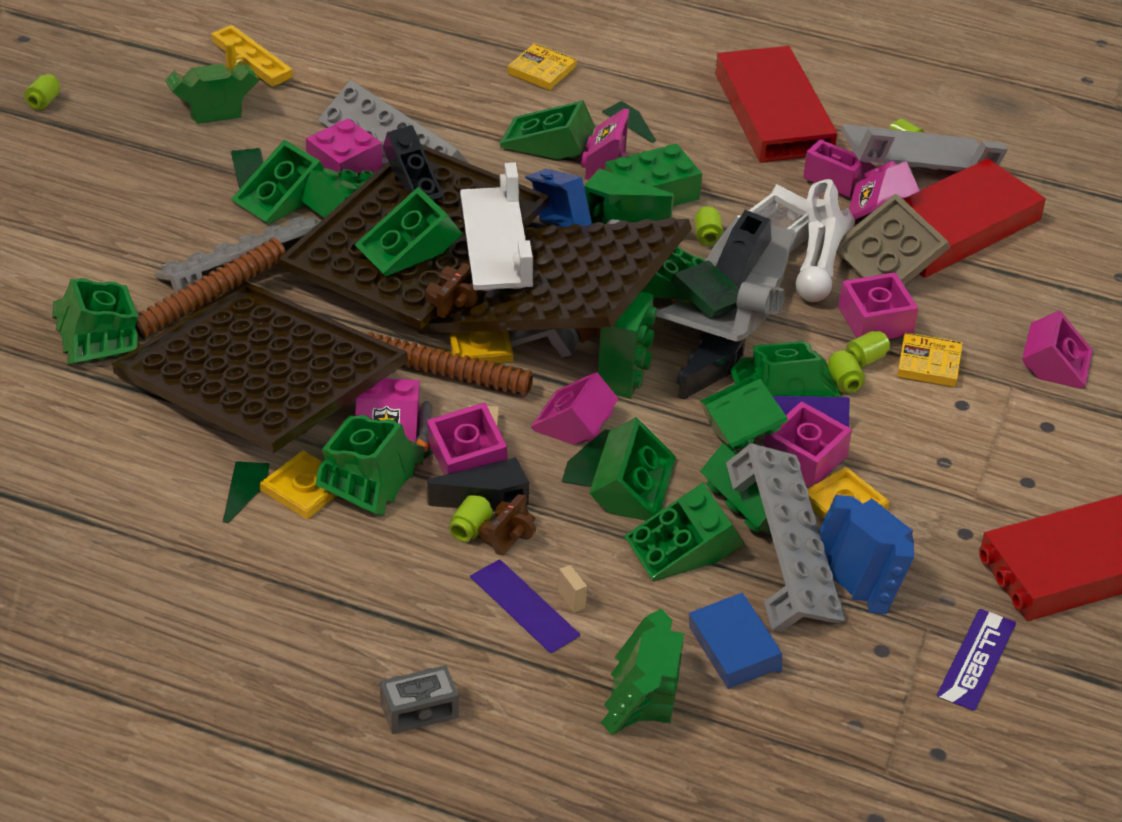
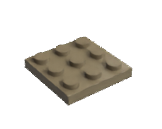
[836,193,950,285]

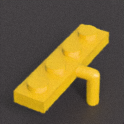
[211,25,293,87]

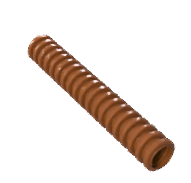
[135,237,286,339]
[367,332,533,397]

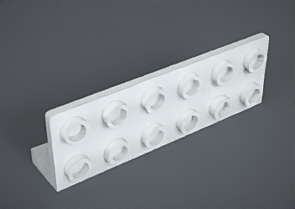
[460,162,533,291]

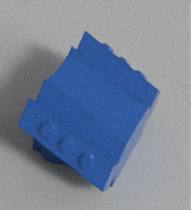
[819,495,914,614]

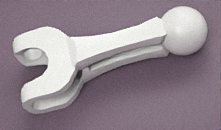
[796,179,855,302]

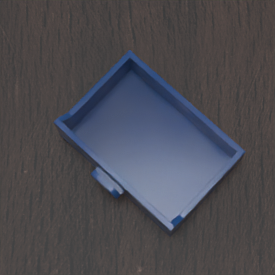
[525,169,592,227]
[689,592,782,689]

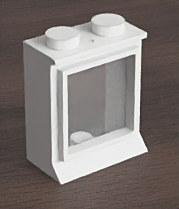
[737,184,810,252]

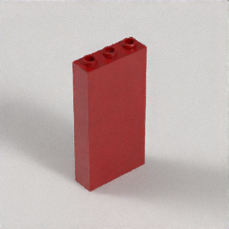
[715,45,838,163]
[903,158,1046,278]
[979,494,1122,622]

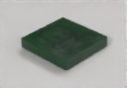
[670,260,740,319]

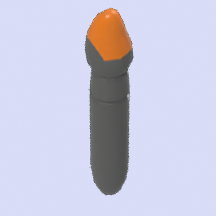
[416,401,432,452]

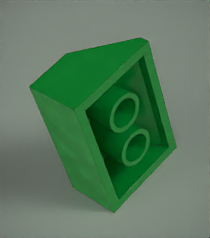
[589,417,676,521]
[700,443,771,534]

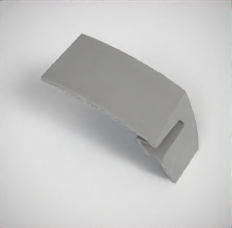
[656,217,795,341]

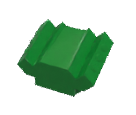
[165,61,260,124]
[52,278,138,365]
[730,341,841,397]
[315,415,426,515]
[600,608,684,735]

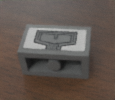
[380,665,459,734]

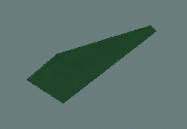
[602,101,656,143]
[231,148,263,189]
[562,429,610,487]
[223,461,270,523]

